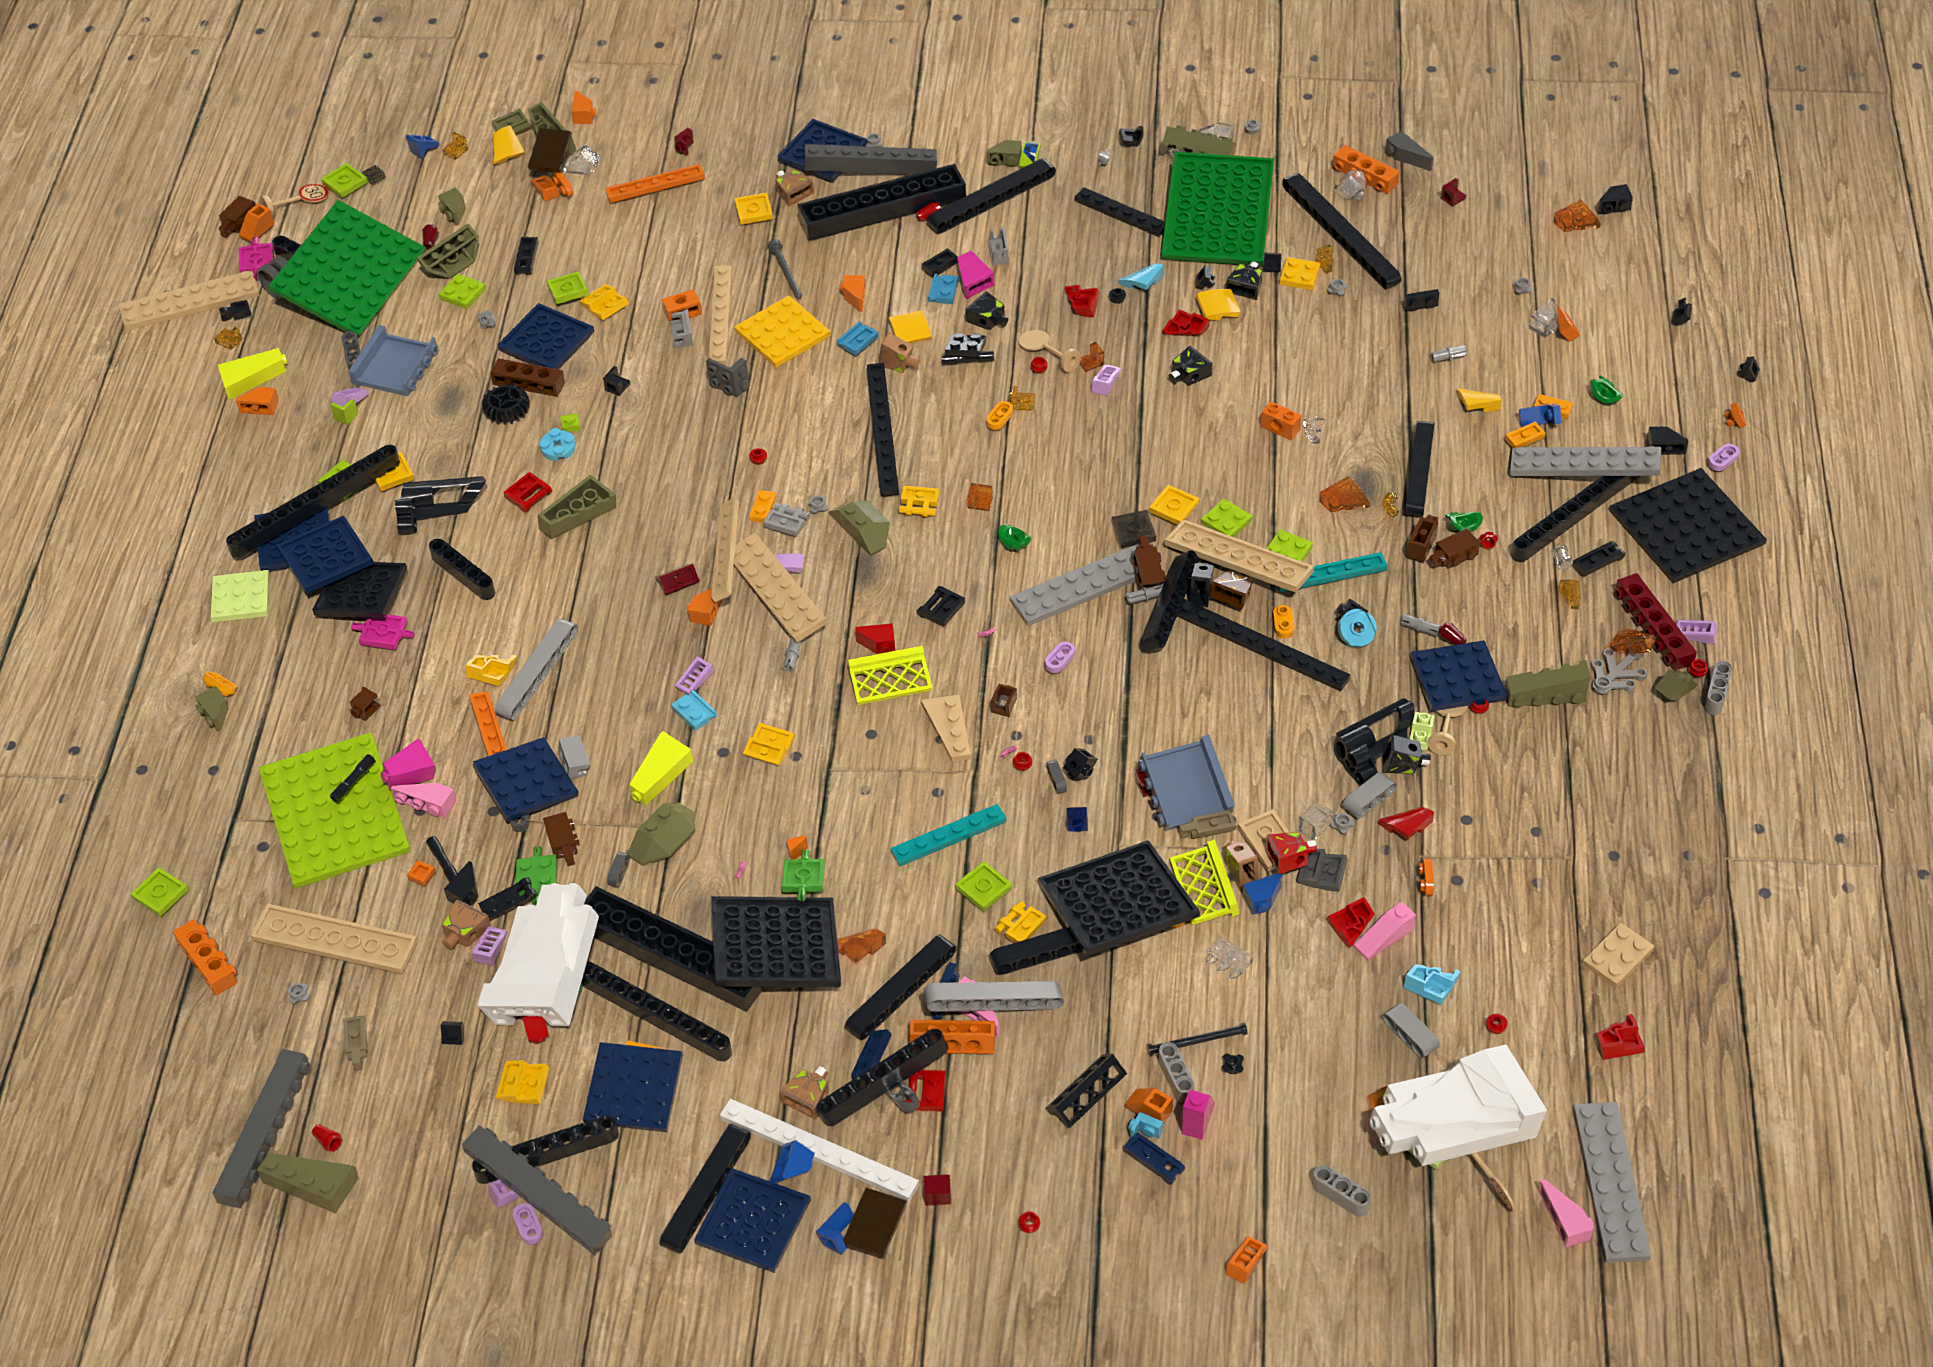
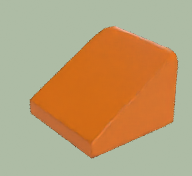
[787,835,808,860]

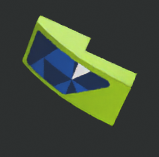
[1019,141,1041,169]

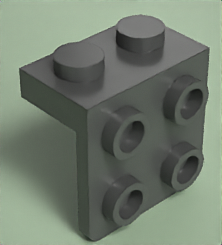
[706,358,750,398]

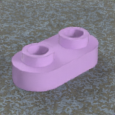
[1708,444,1739,471]
[1045,642,1075,673]
[513,1203,543,1244]

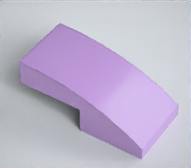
[774,554,804,573]

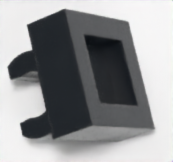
[1264,252,1282,271]
[1196,265,1215,290]
[1737,356,1760,382]
[440,1021,464,1045]

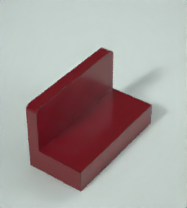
[655,564,700,594]

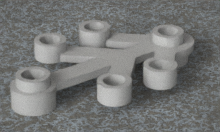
[1591,642,1647,694]

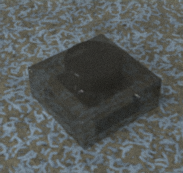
[362,165,386,185]

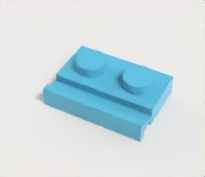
[671,690,717,731]

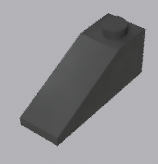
[1385,131,1434,171]

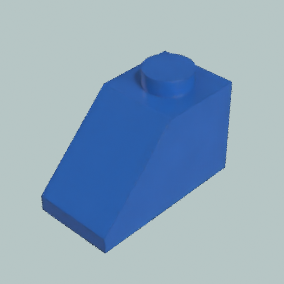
[1242,873,1282,915]
[769,1140,815,1184]

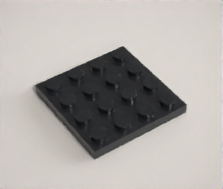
[312,562,407,618]

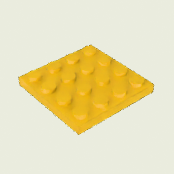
[734,295,831,368]

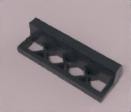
[1046,1054,1127,1128]

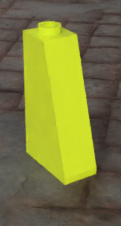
[218,348,288,400]
[629,731,693,806]

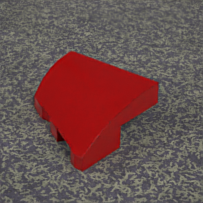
[1064,285,1100,317]
[1162,309,1209,335]
[1378,807,1434,840]
[1326,897,1375,948]
[1597,1014,1645,1060]

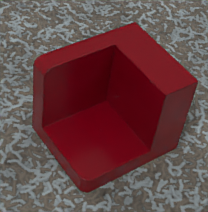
[1441,178,1466,207]
[924,1174,951,1206]

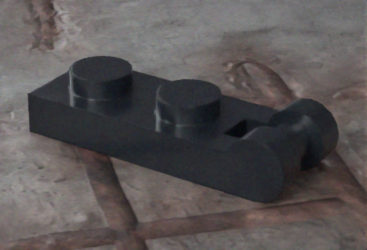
[514,237,539,274]
[1572,541,1626,577]
[478,877,538,921]

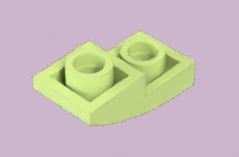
[1410,712,1435,751]

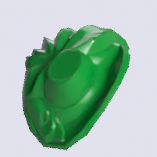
[1590,375,1623,403]
[1445,511,1483,532]
[998,524,1031,551]

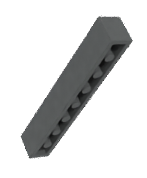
[805,144,937,174]
[212,1049,310,1209]
[462,1125,612,1256]

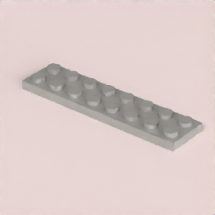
[1510,446,1661,476]
[1010,544,1138,626]
[1573,1102,1651,1263]

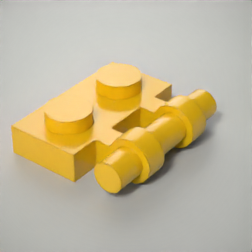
[899,486,940,517]
[994,901,1047,943]

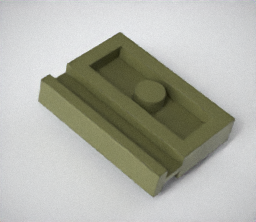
[492,109,532,136]

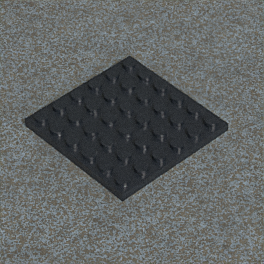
[1609,468,1767,583]
[1038,840,1200,956]
[711,896,841,987]

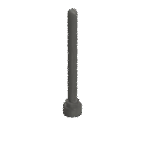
[768,239,802,299]

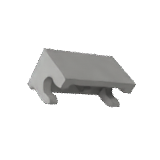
[988,227,1009,266]
[670,310,693,348]
[558,736,590,780]

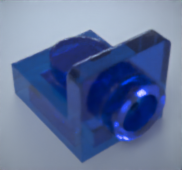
[1067,807,1088,832]

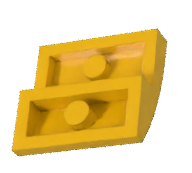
[579,284,629,321]
[1196,289,1241,321]
[889,310,932,344]
[743,722,795,766]
[495,1060,550,1104]

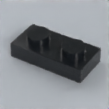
[922,248,958,277]
[1403,289,1440,312]

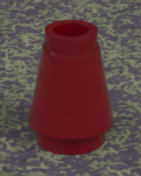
[422,224,439,250]
[1438,622,1467,645]

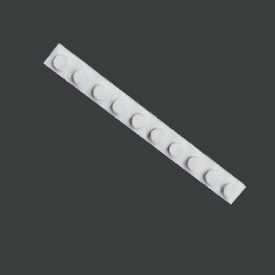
[720,1099,919,1202]

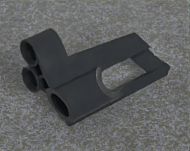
[395,476,486,534]
[1334,698,1415,786]

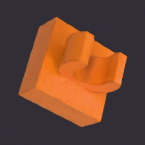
[1724,402,1747,428]

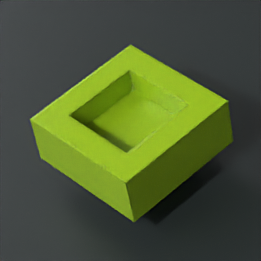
[560,413,581,432]

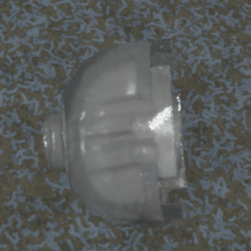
[1333,168,1368,201]

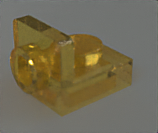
[442,132,468,160]
[1315,244,1334,274]
[214,327,242,350]
[1009,386,1035,411]
[1559,579,1581,609]

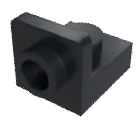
[1335,598,1368,627]

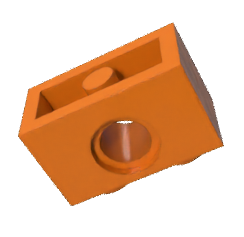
[661,289,702,323]
[1261,401,1302,441]

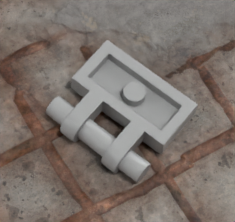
[763,503,810,537]

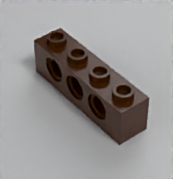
[490,358,565,397]

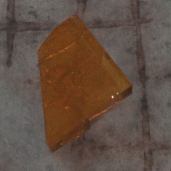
[1553,199,1601,232]
[1319,476,1370,512]
[1610,628,1656,654]
[837,928,886,963]

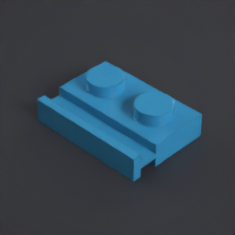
[928,274,959,304]
[837,321,879,356]

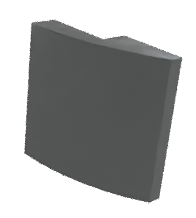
[1297,849,1348,892]

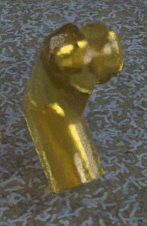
[1383,492,1399,517]

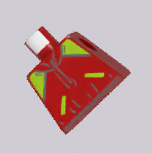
[1266,832,1317,874]

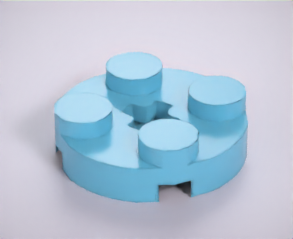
[539,428,576,461]
[1338,609,1377,648]

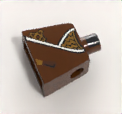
[1210,571,1253,609]

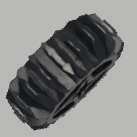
[482,383,530,425]

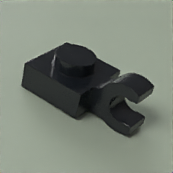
[1672,297,1692,326]
[219,300,251,321]

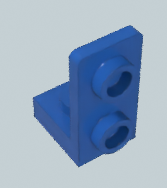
[1519,403,1562,427]
[816,1202,854,1255]

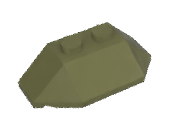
[416,223,479,279]
[829,501,890,556]
[627,802,695,866]

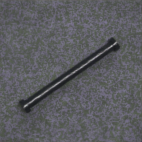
[1147,1022,1248,1057]

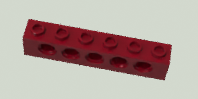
[1615,573,1697,671]

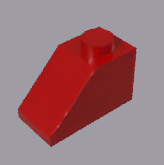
[855,623,896,654]
[522,1016,549,1043]

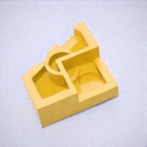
[492,126,524,164]
[1456,388,1502,413]
[465,655,517,686]

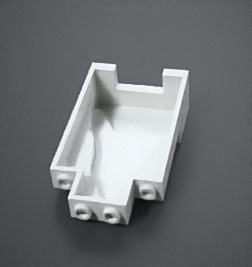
[477,883,599,1026]
[1370,1045,1547,1166]

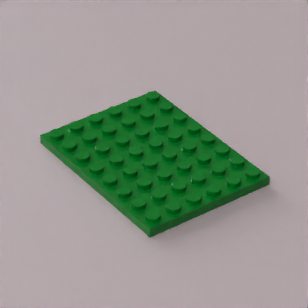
[1161,152,1274,266]
[268,200,426,339]

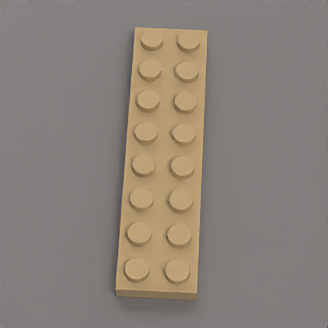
[119,271,260,331]
[1165,519,1314,593]
[734,533,828,643]
[251,904,418,974]

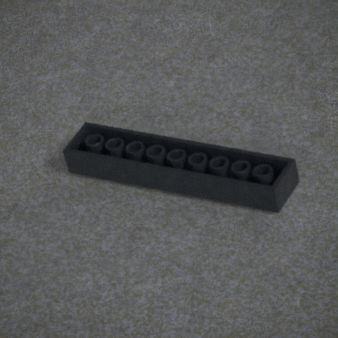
[797,164,966,240]
[584,886,765,1012]

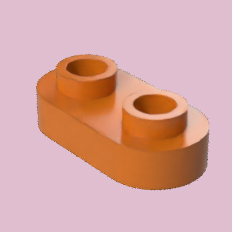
[551,172,574,197]
[1419,859,1434,896]

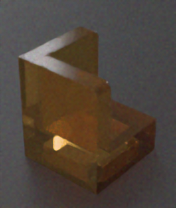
[1080,342,1104,372]
[967,483,993,511]

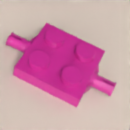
[238,236,274,280]
[351,614,415,650]

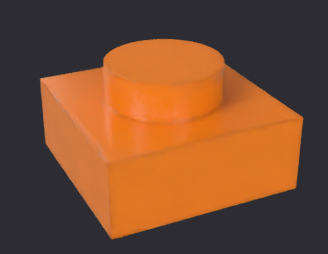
[407,860,436,886]

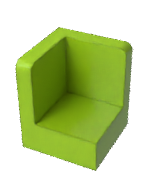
[330,399,358,425]

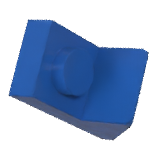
[405,134,439,159]

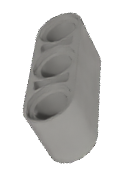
[1705,661,1732,715]
[1342,772,1397,819]
[1383,1003,1440,1058]
[1159,1042,1194,1104]
[1313,1165,1371,1216]

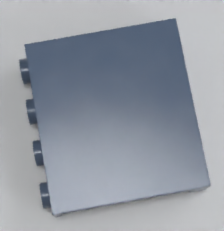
[348,325,438,397]
[1138,735,1235,831]

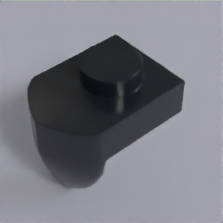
[1119,126,1144,146]

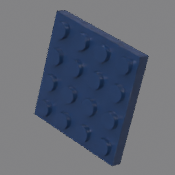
[777,119,868,182]
[497,303,594,369]
[254,507,330,571]
[277,515,374,594]
[1410,640,1507,712]
[473,737,579,822]
[583,1042,683,1133]
[694,1168,811,1273]

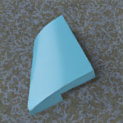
[1118,264,1164,290]
[1403,964,1461,1005]

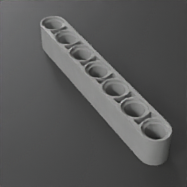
[495,618,578,721]
[923,981,1064,1012]

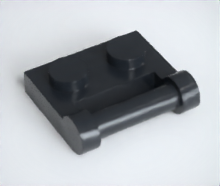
[916,586,965,626]

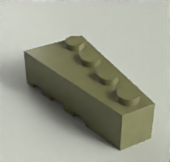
[528,102,577,157]
[1162,125,1237,155]
[538,474,617,539]
[1505,660,1590,707]
[257,1153,359,1214]

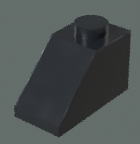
[1646,426,1689,455]
[444,861,479,906]

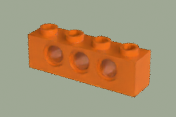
[1332,145,1400,194]
[173,919,237,996]
[910,1020,995,1054]

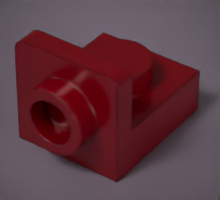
[674,128,694,156]

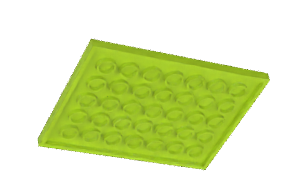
[258,732,411,889]

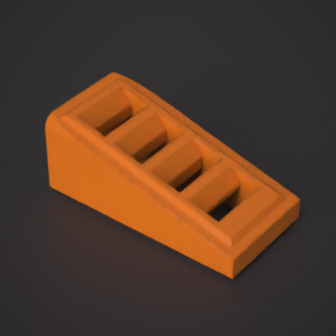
[531,175,559,202]
[1556,306,1580,341]
[1226,1236,1268,1284]

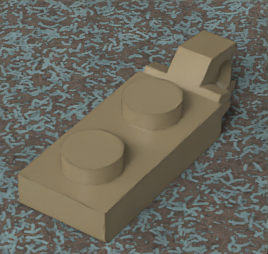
[1179,810,1236,838]
[343,1015,368,1071]

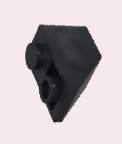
[1597,184,1633,215]

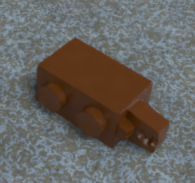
[219,196,256,237]
[1407,515,1439,562]
[1429,529,1480,569]
[1131,535,1166,590]
[543,812,580,866]

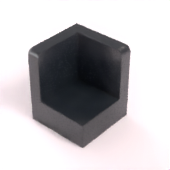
[603,366,630,396]

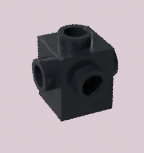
[1063,748,1098,780]

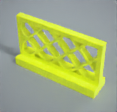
[848,646,932,705]
[1170,839,1240,925]

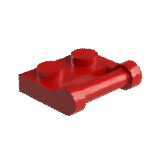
[503,472,553,513]
[905,1070,946,1112]

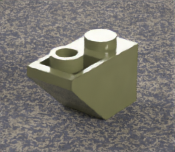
[987,140,1022,166]
[438,188,466,226]
[1655,669,1698,701]
[195,686,229,732]

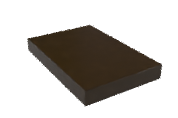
[528,128,572,173]
[843,1188,907,1259]

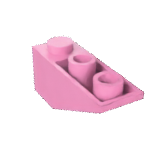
[391,783,457,818]

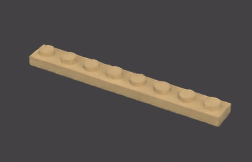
[709,265,732,366]
[711,497,739,602]

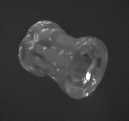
[1551,545,1573,570]

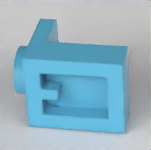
[1128,1112,1163,1139]

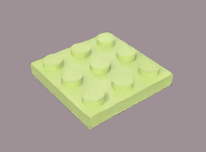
[211,570,270,622]

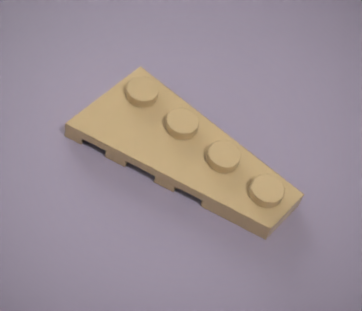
[921,695,971,762]

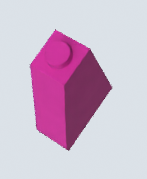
[957,251,995,299]
[380,739,435,790]
[1182,1089,1215,1140]

